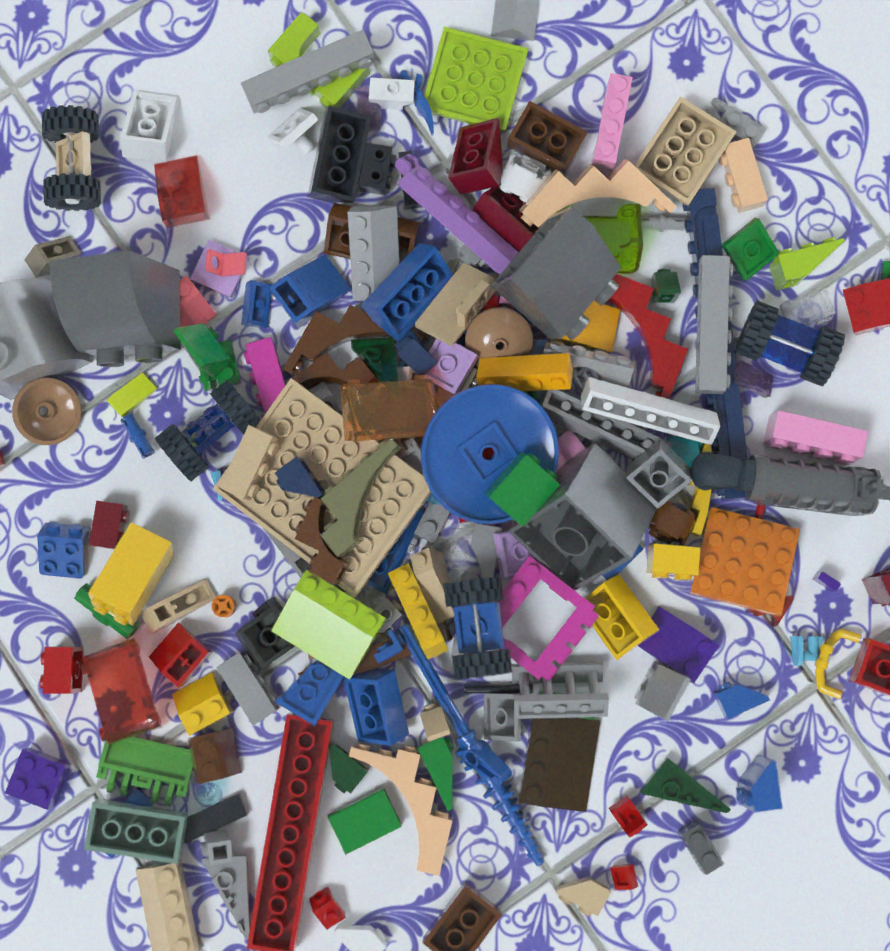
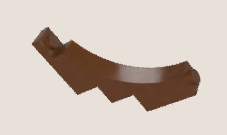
[283,305,431,377]

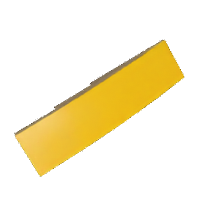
[688,443,712,536]

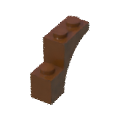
[293,352,380,398]
[295,497,349,584]

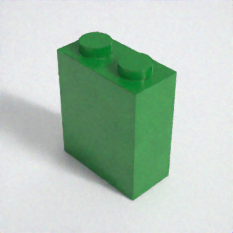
[484,452,560,527]

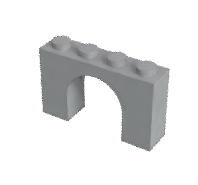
[535,341,634,400]

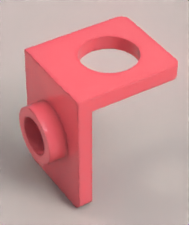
[206,249,247,277]

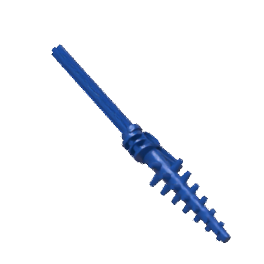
[397,623,544,866]

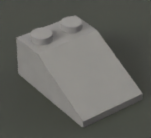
[634,664,691,721]

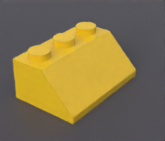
[585,574,659,661]

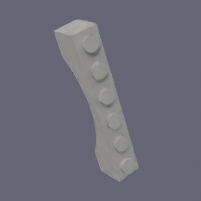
[451,523,502,659]

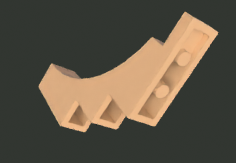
[519,159,677,227]

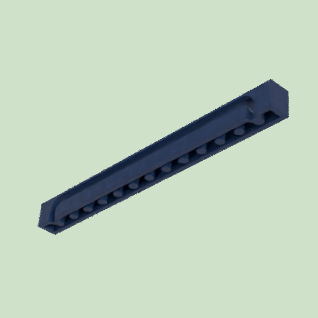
[682,188,748,501]

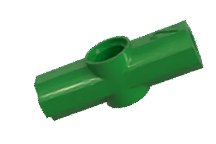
[74,583,140,639]

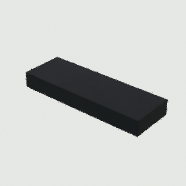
[183,794,248,844]

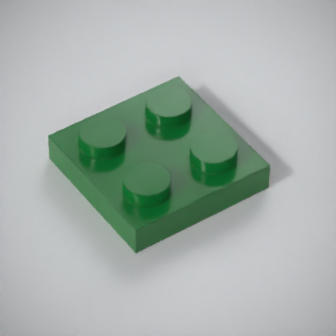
[721,218,779,281]

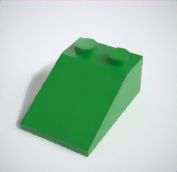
[173,323,233,378]

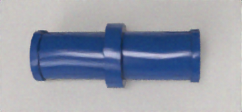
[120,413,155,459]

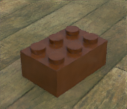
[507,101,588,176]
[422,881,502,951]

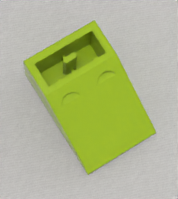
[769,237,845,291]

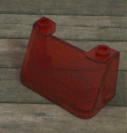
[80,638,163,745]

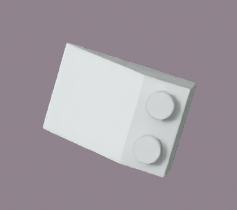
[120,91,177,162]

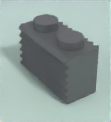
[678,820,724,875]

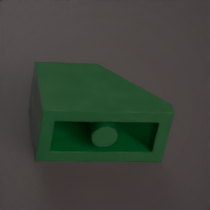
[651,269,681,303]
[329,741,369,794]

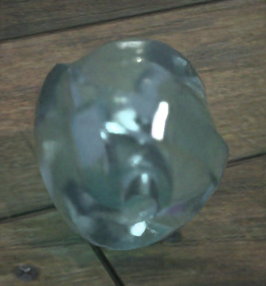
[196,782,221,806]

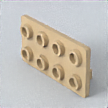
[415,263,496,346]

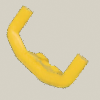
[814,629,861,699]

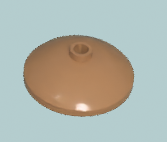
[465,307,533,367]
[12,378,81,445]

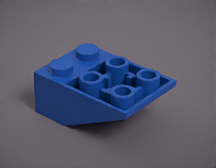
[269,255,351,328]

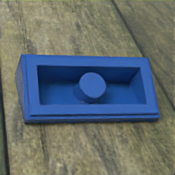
[241,280,273,328]

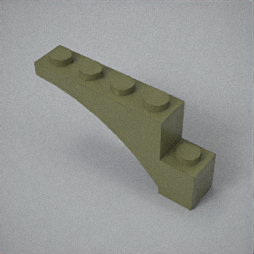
[321,438,402,557]

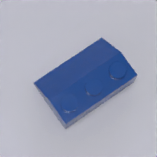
[343,669,409,746]
[735,755,783,813]

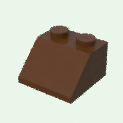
[187,728,242,784]

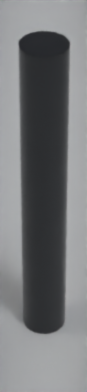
[464,684,533,694]

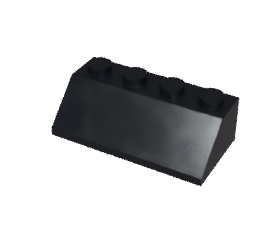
[307,106,371,203]

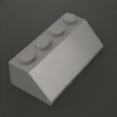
[348,206,400,301]

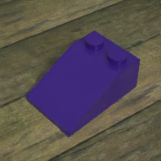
[638,606,720,683]

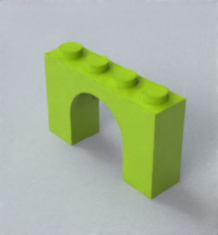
[268,12,370,109]

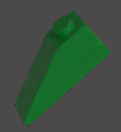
[418,736,454,811]

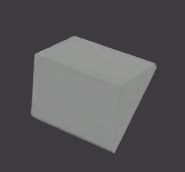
[491,0,539,41]
[484,693,521,742]

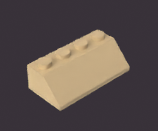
[135,859,200,951]

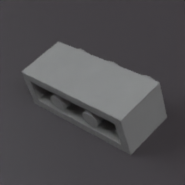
[216,652,278,725]

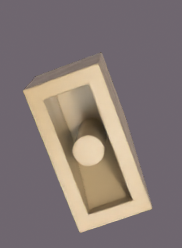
[420,703,451,742]

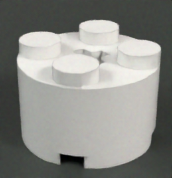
[500,154,551,202]

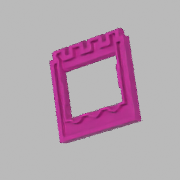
[494,556,599,681]

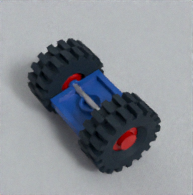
[443,577,513,680]

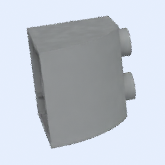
[0,278,92,400]

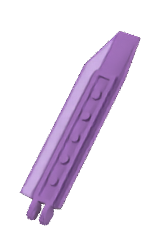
[395,153,519,274]

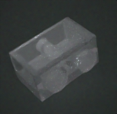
[780,288,836,332]

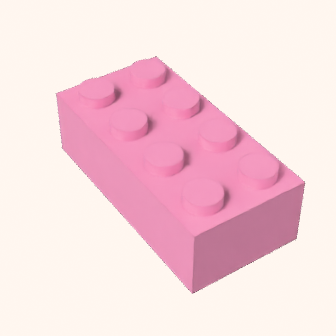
[763,410,869,465]

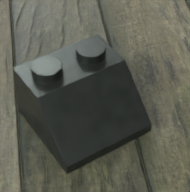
[234,605,295,670]

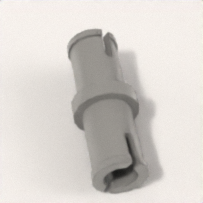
[638,214,684,232]

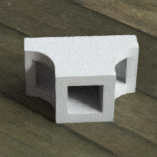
[369,78,415,110]

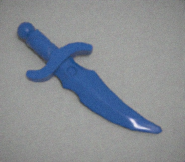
[400,70,434,136]

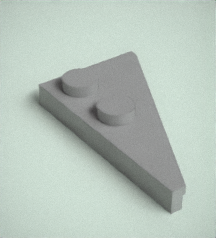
[202,855,251,939]

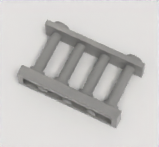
[512,662,609,719]

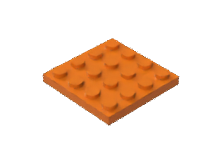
[690,507,800,617]

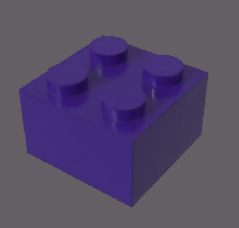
[5,747,71,810]

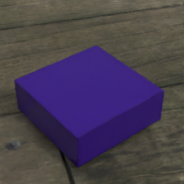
[812,572,841,592]

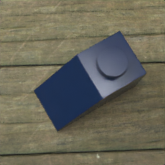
[275,457,326,498]

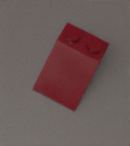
[448,118,503,195]

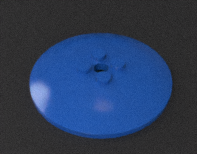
[421,384,559,524]

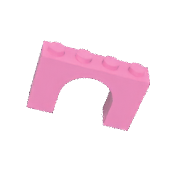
[591,73,633,178]

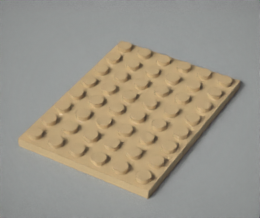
[213,378,431,598]

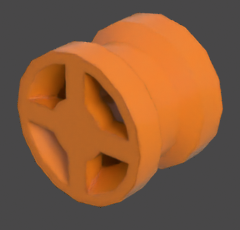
[211,595,237,617]

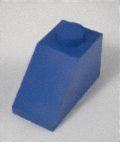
[713,681,770,719]

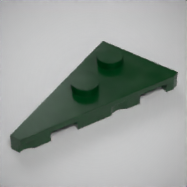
[351,337,399,397]
[639,757,731,813]

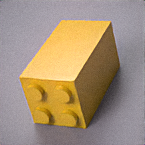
[88,522,174,626]

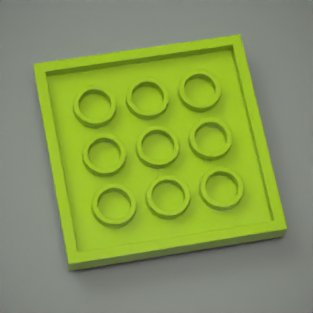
[424,27,528,133]

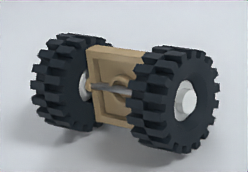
[42,105,101,211]

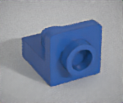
[374,629,405,664]

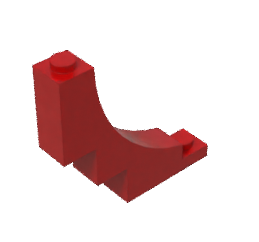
[607,274,688,399]

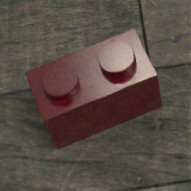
[89,500,130,549]

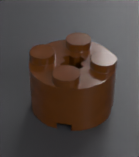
[648,500,695,546]

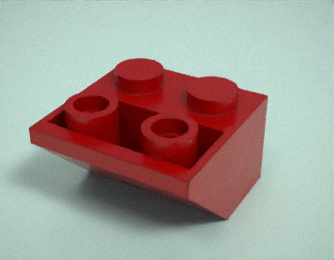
[149,622,213,688]

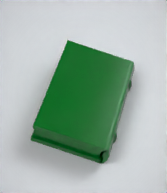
[327,787,402,855]

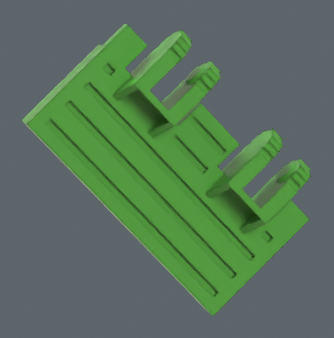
[96,731,193,807]

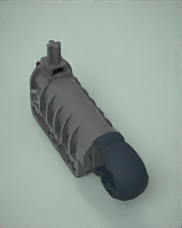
[690,452,890,516]

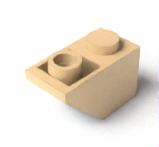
[555,876,611,917]

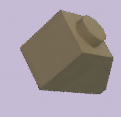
[24,236,81,278]

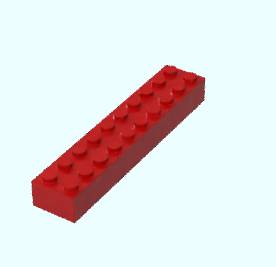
[246,713,334,951]

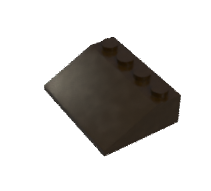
[518,717,600,812]

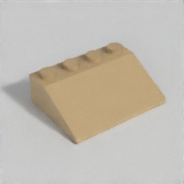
[634,97,737,205]

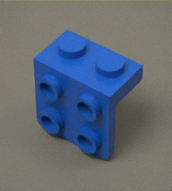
[37,522,90,579]

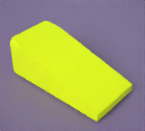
[107,372,157,417]

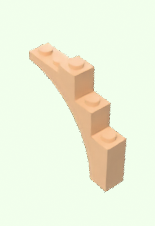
[349,743,452,876]

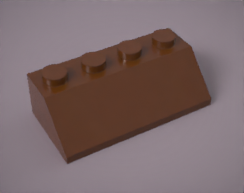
[324,202,420,263]

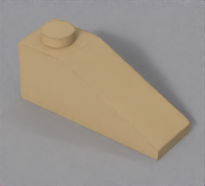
[410,548,456,624]
[141,579,216,634]

